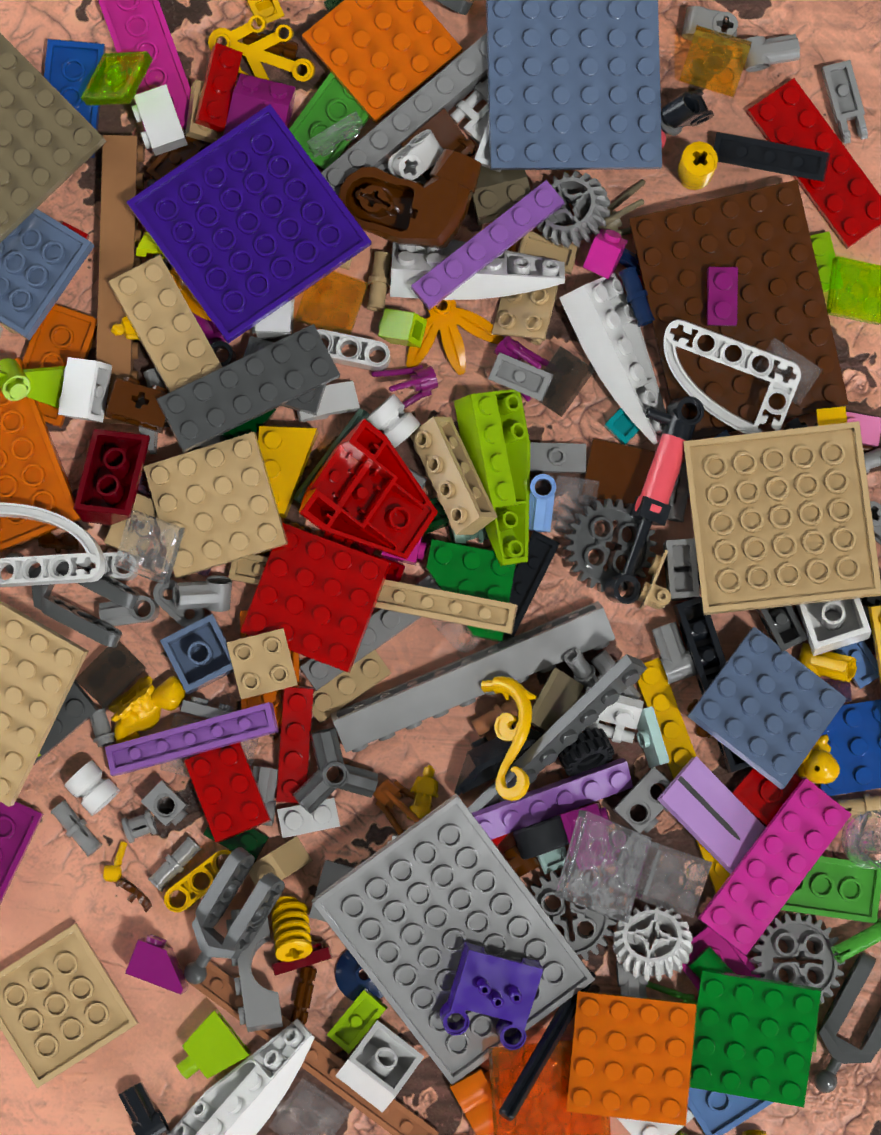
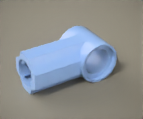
[529,474,556,533]

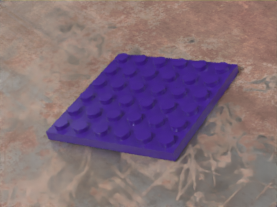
[127,104,372,343]

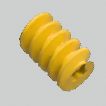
[677,141,718,190]
[271,896,313,962]

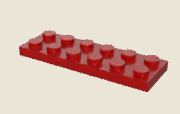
[747,78,881,249]

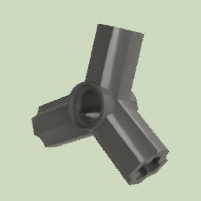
[292,728,378,814]

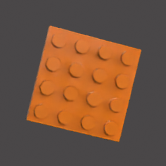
[302,0,463,123]
[566,991,697,1126]

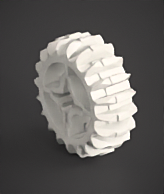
[613,904,693,982]

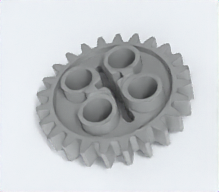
[531,867,617,961]
[749,913,845,1005]

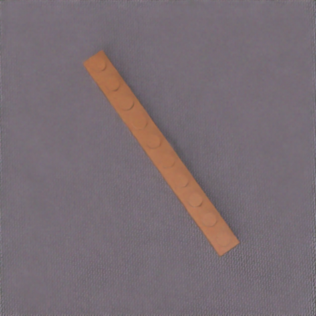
[185,960,440,1135]

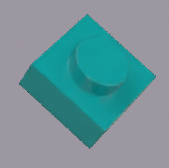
[604,408,640,445]

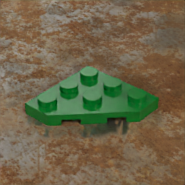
[426,539,516,642]

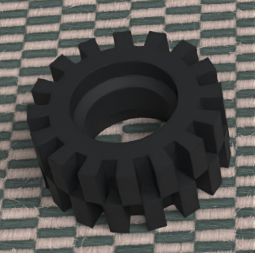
[558,727,615,776]

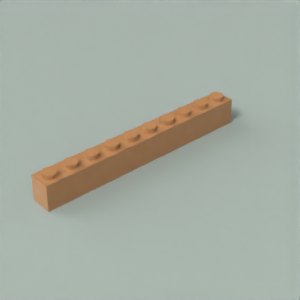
[96,135,145,424]

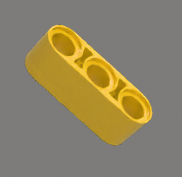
[164,849,232,912]

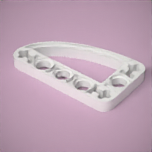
[664,319,801,434]
[0,502,105,587]

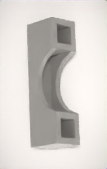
[226,909,283,1032]

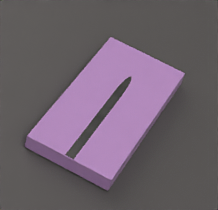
[657,756,766,874]

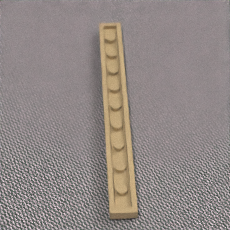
[229,555,518,634]

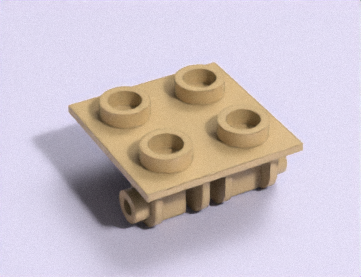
[492,285,558,345]
[637,550,671,610]
[227,628,298,699]

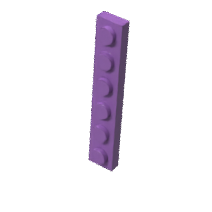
[411,180,564,310]
[105,702,279,776]
[472,758,633,840]

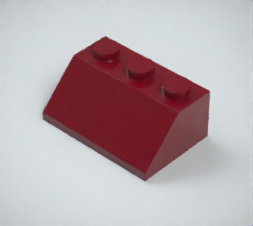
[73,429,150,525]

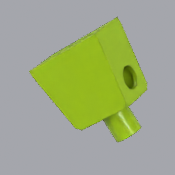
[176,1009,251,1079]

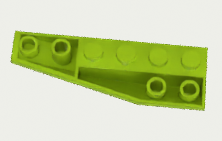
[454,389,530,566]

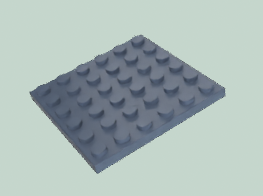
[486,0,662,170]

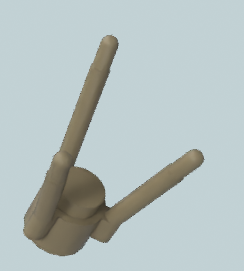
[598,180,646,236]

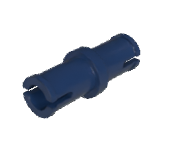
[619,266,655,327]

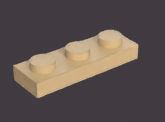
[312,649,392,724]

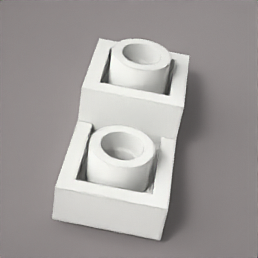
[297,381,360,422]

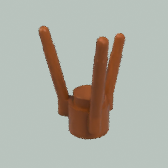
[372,778,433,835]

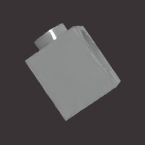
[141,780,189,826]

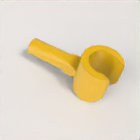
[103,841,128,882]

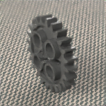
[563,499,657,592]

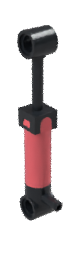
[604,396,704,604]

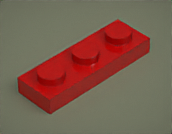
[194,43,243,132]

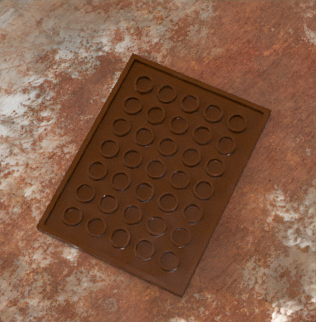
[628,180,849,440]

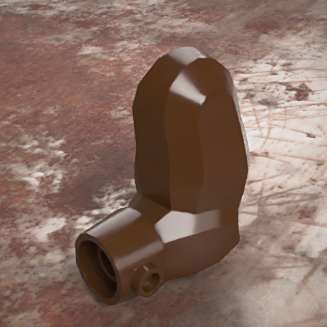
[339,149,482,249]

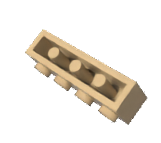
[410,416,497,535]

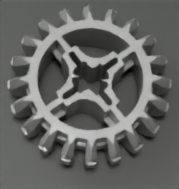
[536,171,610,248]

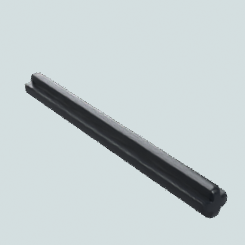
[499,969,596,1121]

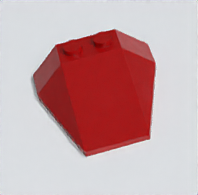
[299,419,438,559]

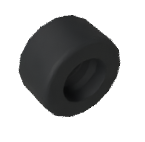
[513,815,569,860]

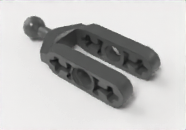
[4,552,140,648]
[184,847,285,985]
[814,951,881,1093]

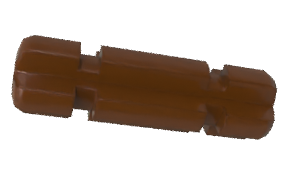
[243,32,298,59]
[291,966,317,1024]

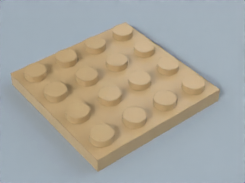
[143,432,288,578]
[0,923,139,1088]

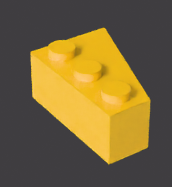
[258,426,319,518]

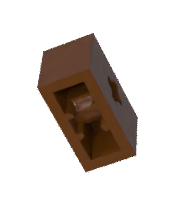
[106,377,168,434]

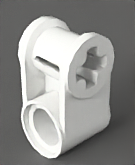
[388,129,443,180]

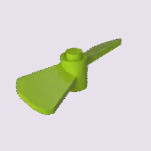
[0,358,66,408]

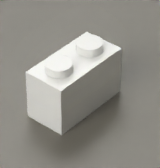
[131,84,188,156]
[58,357,113,423]

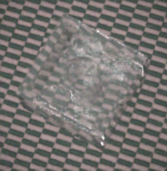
[630,840,712,918]

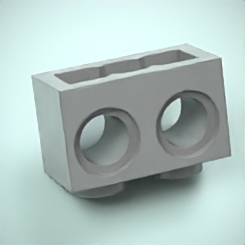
[663,538,700,601]
[612,767,671,834]

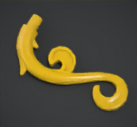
[481,676,536,801]

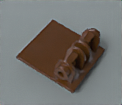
[400,108,476,181]

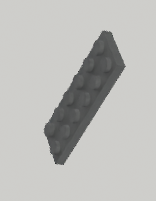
[157,324,340,453]

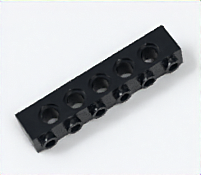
[673,596,750,773]

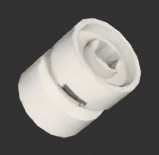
[367,394,421,448]
[64,760,120,816]

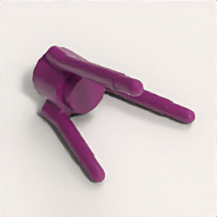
[494,336,565,402]
[371,365,438,409]

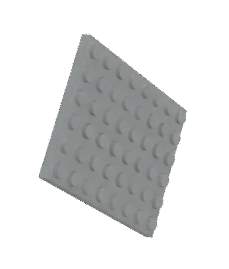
[312,793,595,1085]

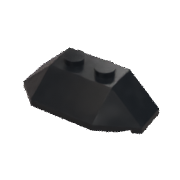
[454,725,544,796]

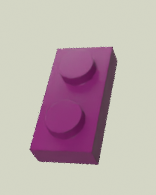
[707,267,738,326]

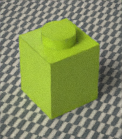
[378,308,427,348]

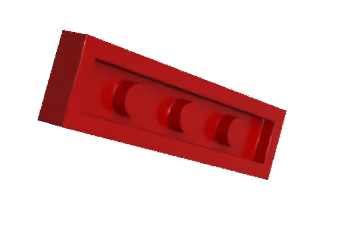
[276,686,314,803]

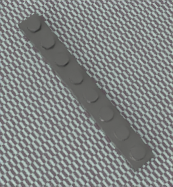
[468,654,647,813]

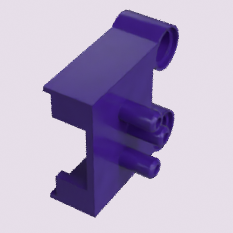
[439,942,544,1050]

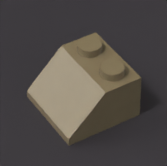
[471,166,531,225]
[531,668,584,733]

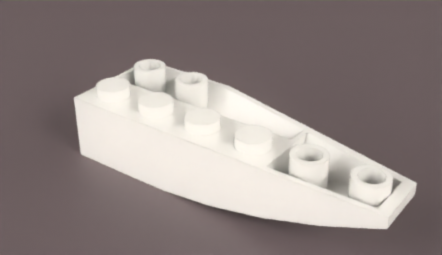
[390,240,565,300]
[559,273,666,445]
[168,1019,315,1135]

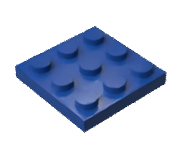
[819,699,881,796]

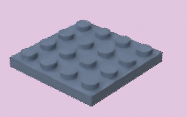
[0,209,94,341]
[687,626,847,790]

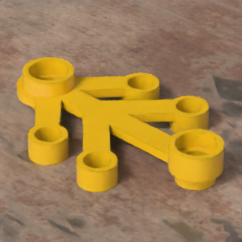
[208,15,315,86]

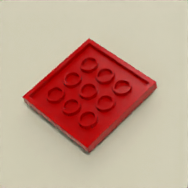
[240,523,391,673]

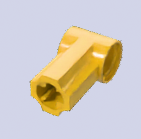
[798,643,857,683]

